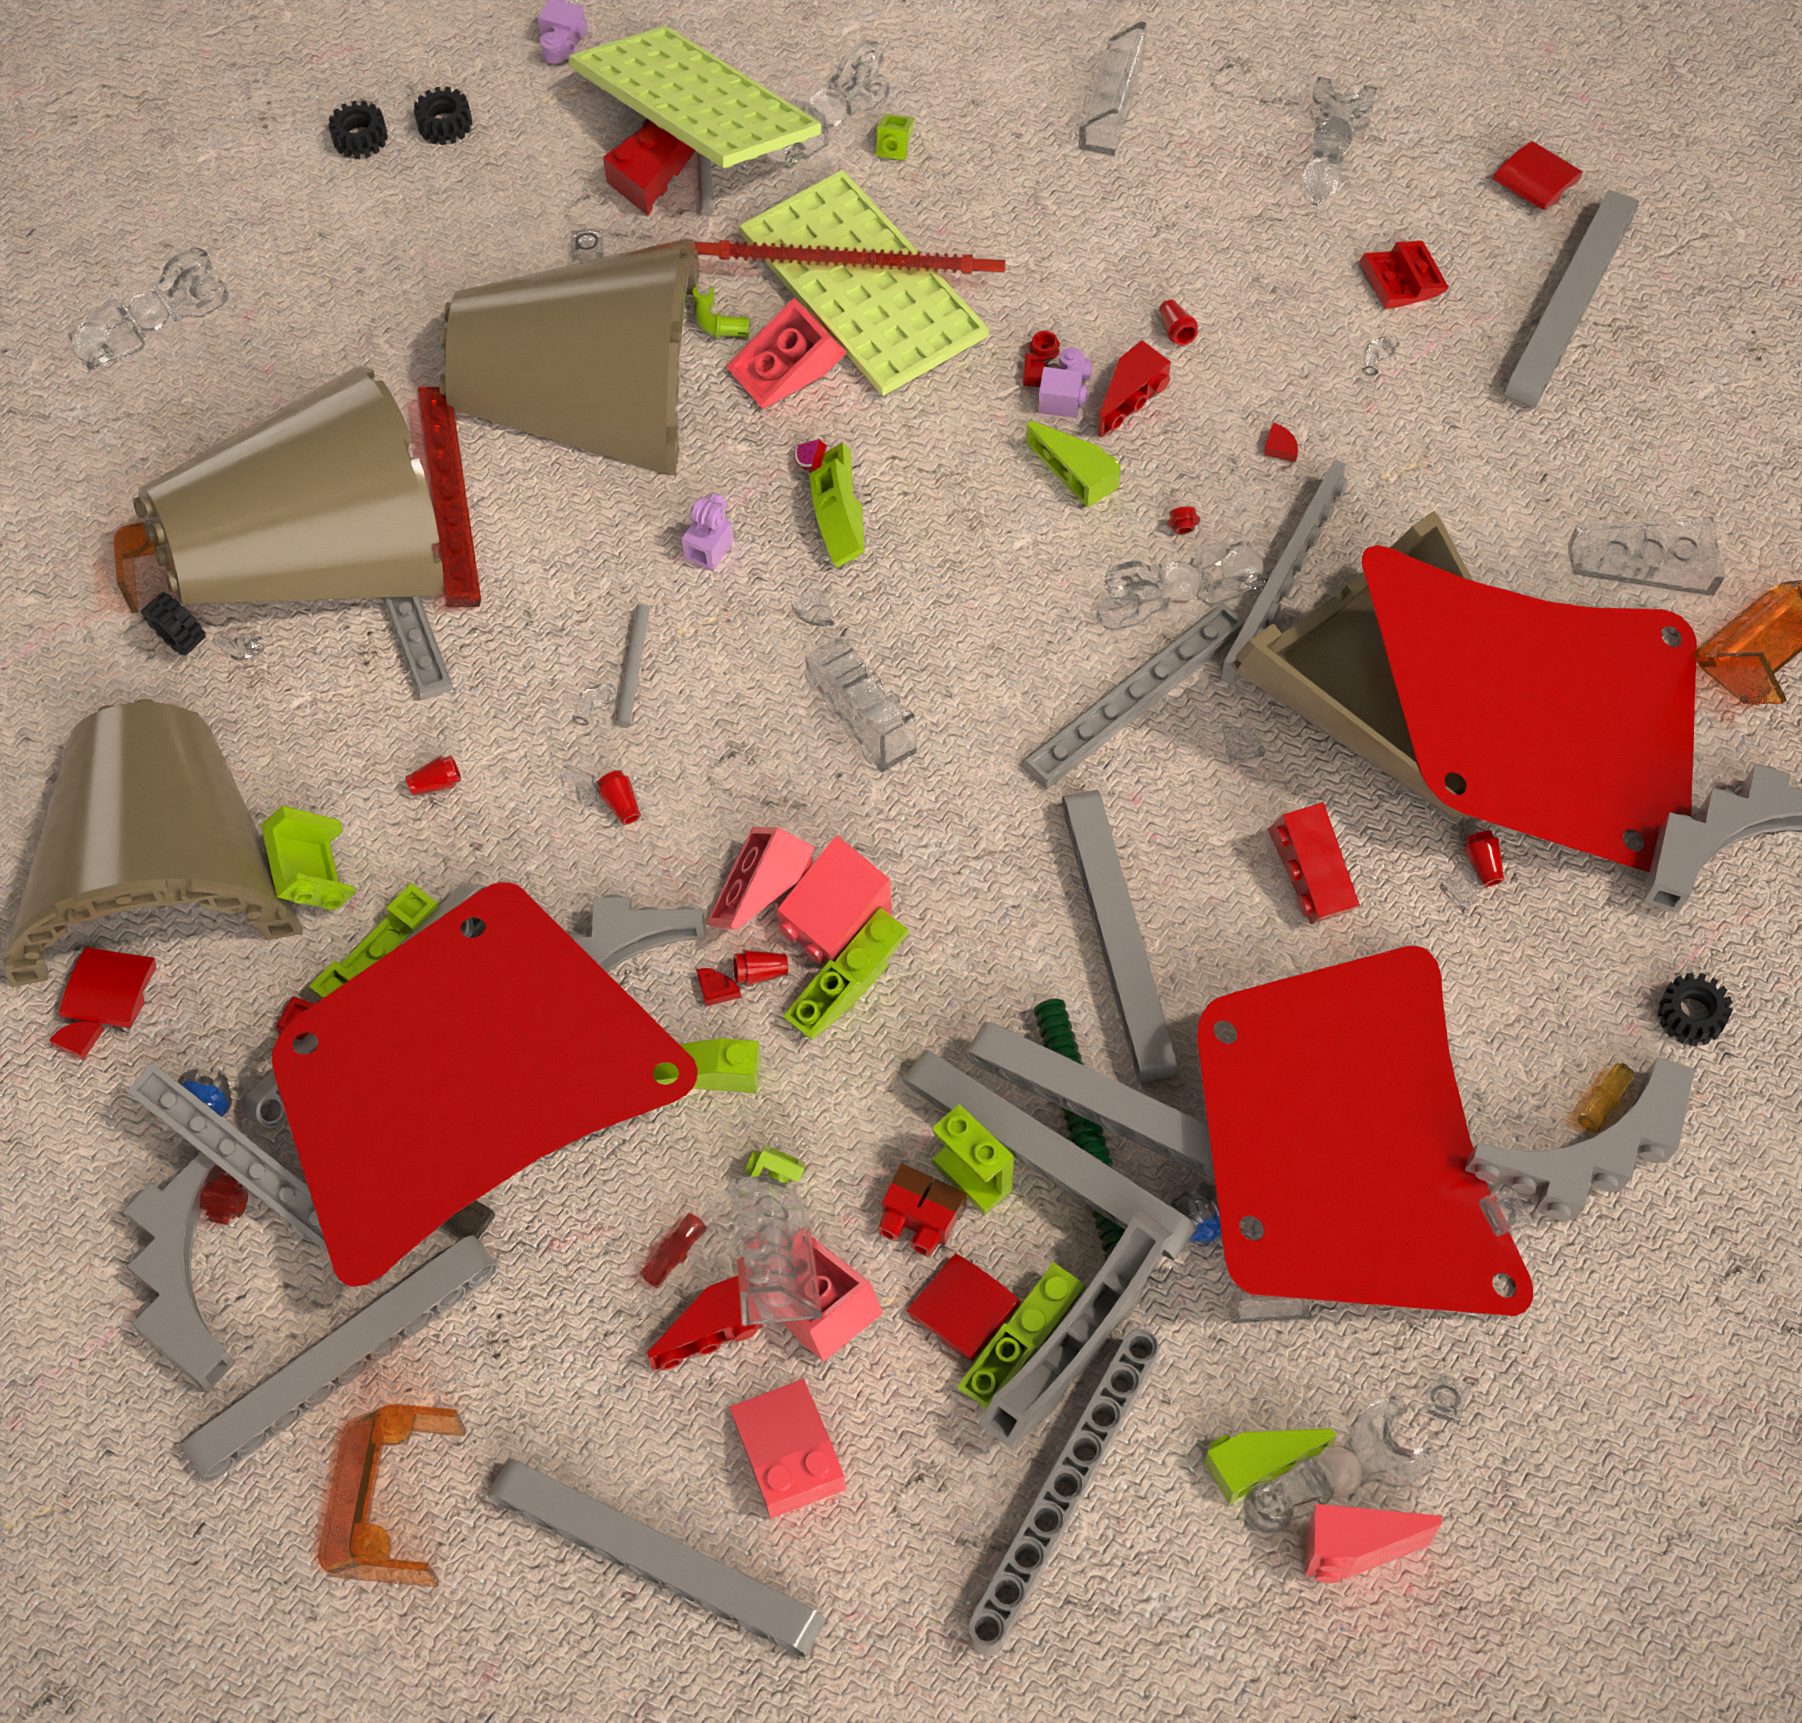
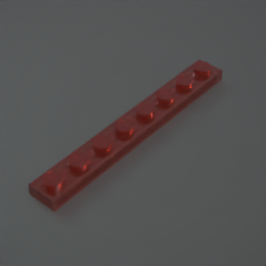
[417,387,481,607]

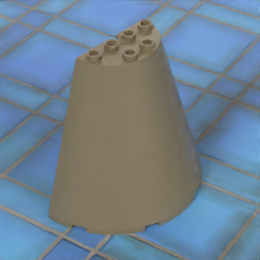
[440,239,699,476]
[133,366,443,604]
[1232,511,1473,820]
[5,699,303,987]

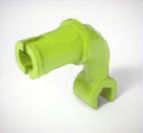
[693,285,750,339]

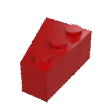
[603,122,696,216]
[1267,802,1360,924]

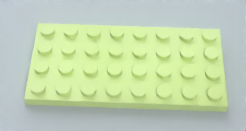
[569,25,821,168]
[739,170,989,396]

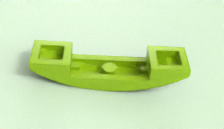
[309,882,439,999]

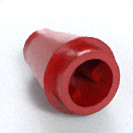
[1159,300,1198,346]
[406,755,462,796]
[597,770,641,825]
[1464,830,1505,887]
[733,949,788,986]

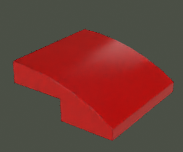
[1492,141,1583,210]
[1359,241,1448,309]
[59,947,157,1028]
[906,1253,1021,1362]

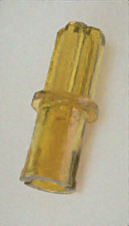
[1577,1063,1635,1132]

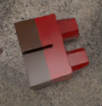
[879,1163,967,1257]

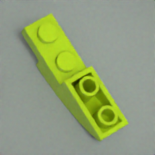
[809,442,865,567]
[783,908,910,1040]
[957,1262,1086,1409]

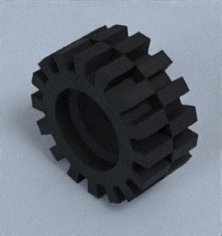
[414,86,472,145]
[328,100,388,159]
[141,591,206,656]
[1658,973,1733,1046]

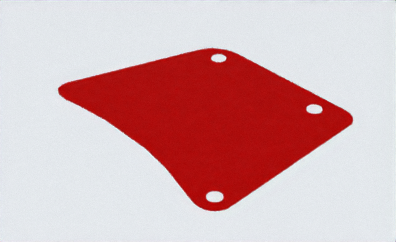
[1362,545,1697,873]
[271,882,698,1287]
[1197,946,1533,1316]

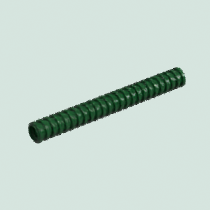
[1033,998,1125,1261]

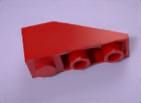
[1098,340,1171,438]
[647,1273,763,1371]

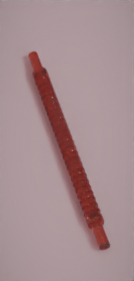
[694,239,1006,275]

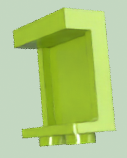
[261,805,356,910]
[932,1104,1014,1216]

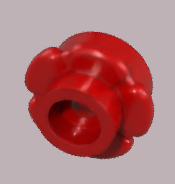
[1028,331,1060,361]
[1167,506,1200,534]

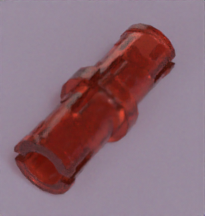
[639,1213,707,1289]

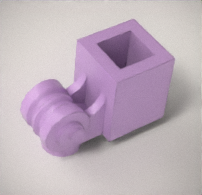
[538,0,588,64]
[1038,348,1092,418]
[681,493,733,571]

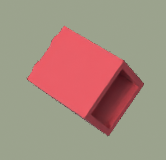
[777,835,892,965]

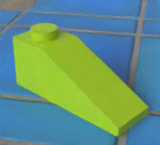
[1026,420,1121,508]
[653,1038,761,1094]
[1204,1428,1337,1505]

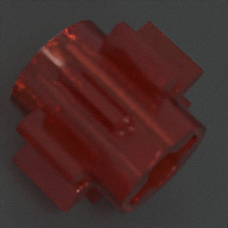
[200,1174,248,1225]

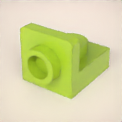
[876,114,915,160]
[744,1144,806,1187]

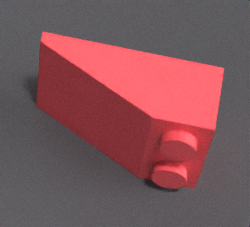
[726,298,847,409]
[706,827,815,930]
[745,1228,883,1362]
[729,1379,846,1519]
[1305,1504,1442,1583]

